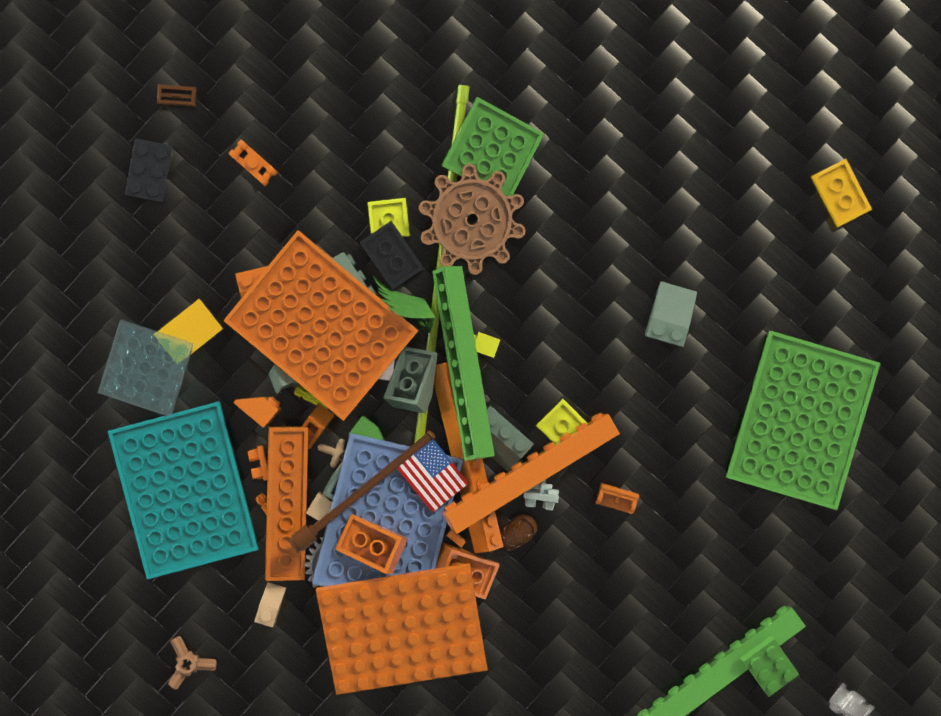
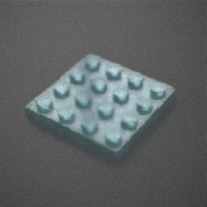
[98,320,194,417]

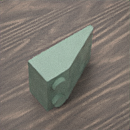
[644,281,697,347]
[384,347,437,414]

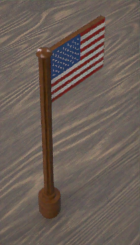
[288,430,468,552]

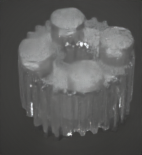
[829,683,875,716]

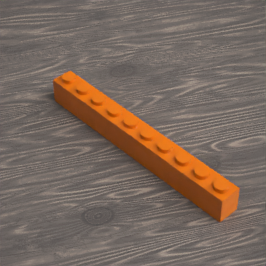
[434,362,503,553]
[442,413,620,534]

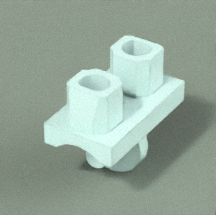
[524,479,559,510]

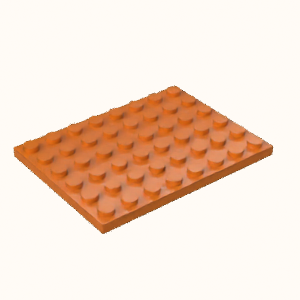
[223,230,419,421]
[316,563,488,695]

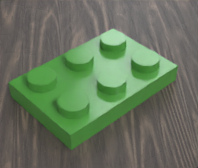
[740,635,799,697]

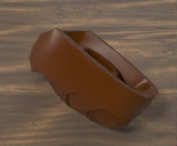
[500,514,537,551]

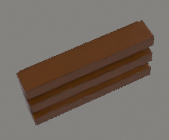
[157,84,197,107]

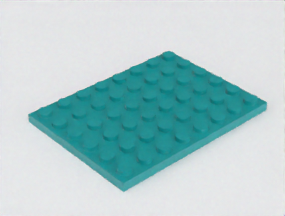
[108,401,259,579]

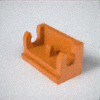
[595,483,639,514]

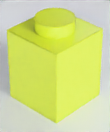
[474,332,500,358]

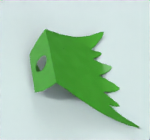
[372,274,435,333]

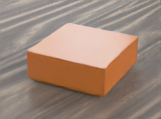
[446,529,466,548]

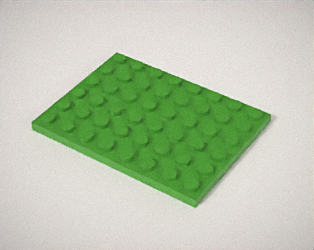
[726,331,880,510]

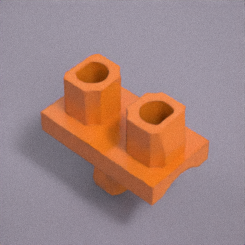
[248,445,268,481]

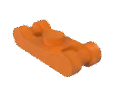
[228,140,278,186]

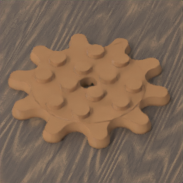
[419,164,525,275]

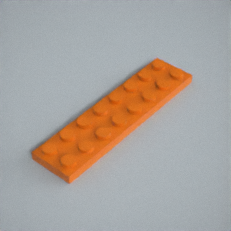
[265,427,308,581]

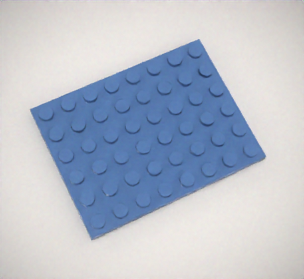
[312,433,463,586]

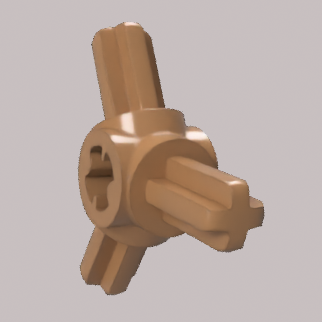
[168,636,217,689]

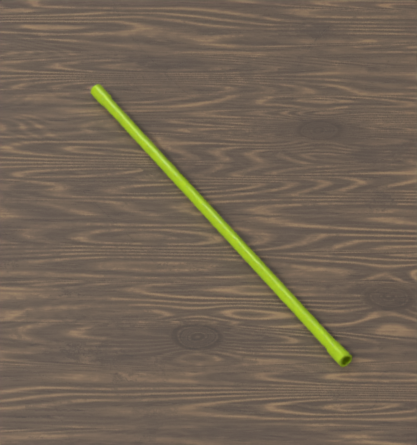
[414,85,470,443]

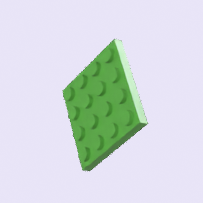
[441,97,544,196]

